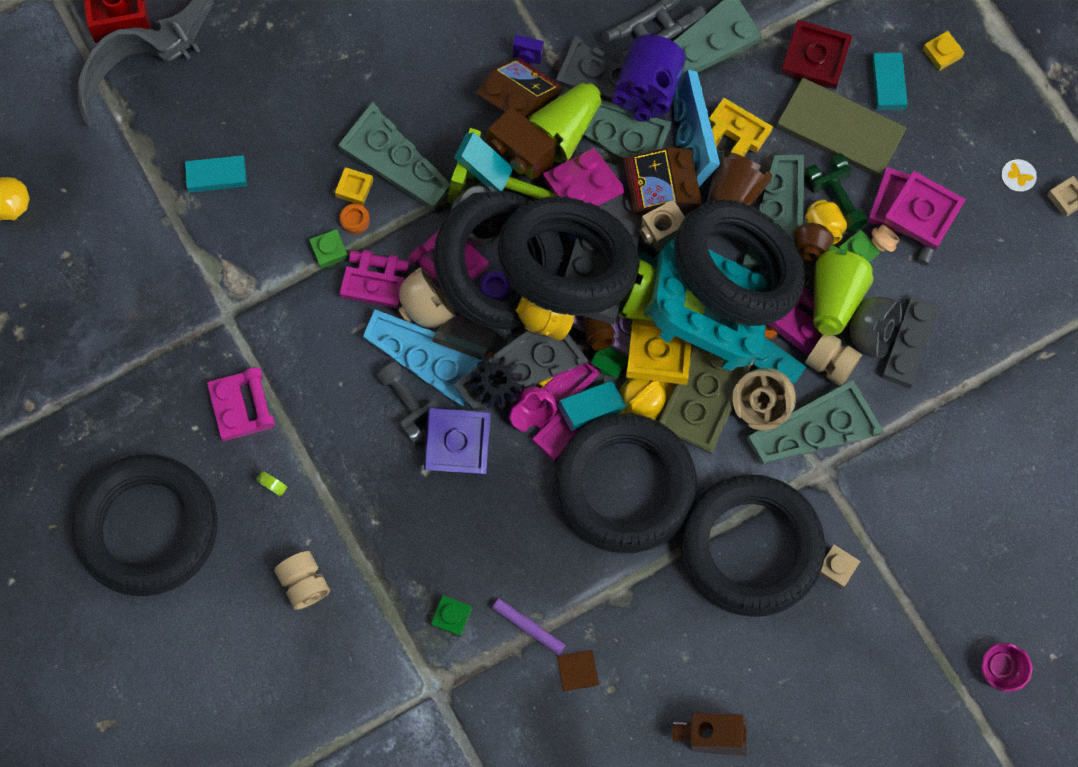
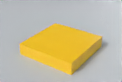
[626,319,692,385]

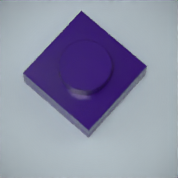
[513,35,544,65]

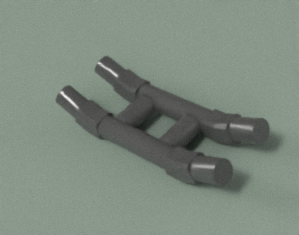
[602,0,707,63]

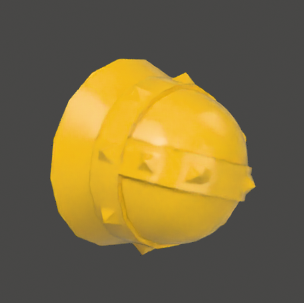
[516,296,574,341]

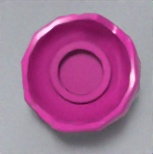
[509,387,557,432]
[980,642,1033,692]

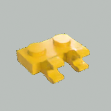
[709,98,773,157]

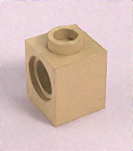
[639,200,685,252]

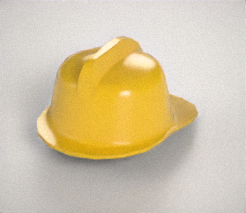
[618,378,676,420]

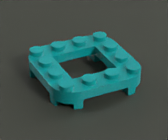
[645,236,767,371]

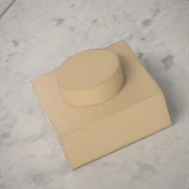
[1047,176,1078,217]
[820,545,861,589]

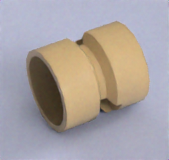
[805,335,863,386]
[274,551,330,610]

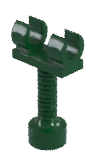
[804,153,869,232]

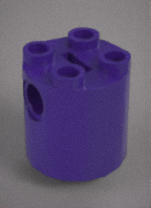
[612,34,686,122]

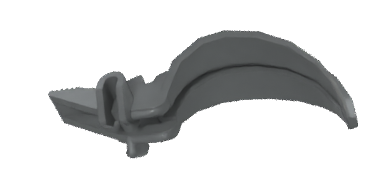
[78,0,214,129]

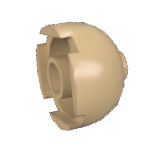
[399,267,455,328]
[732,367,796,431]

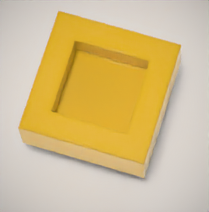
[922,31,965,71]
[335,167,374,206]

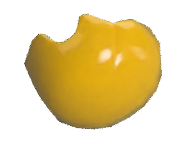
[0,177,30,221]

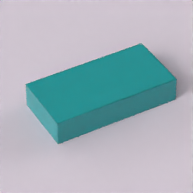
[872,52,907,110]
[454,132,513,191]
[185,155,247,193]
[557,381,626,431]

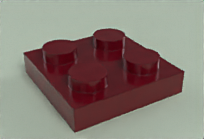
[781,20,853,90]

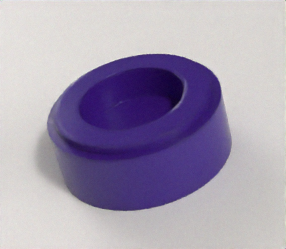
[480,272,510,301]

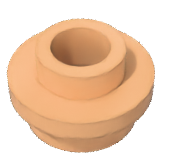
[871,225,899,252]

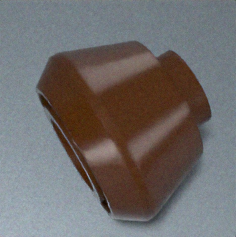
[793,223,834,261]

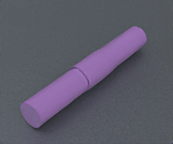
[492,598,566,655]

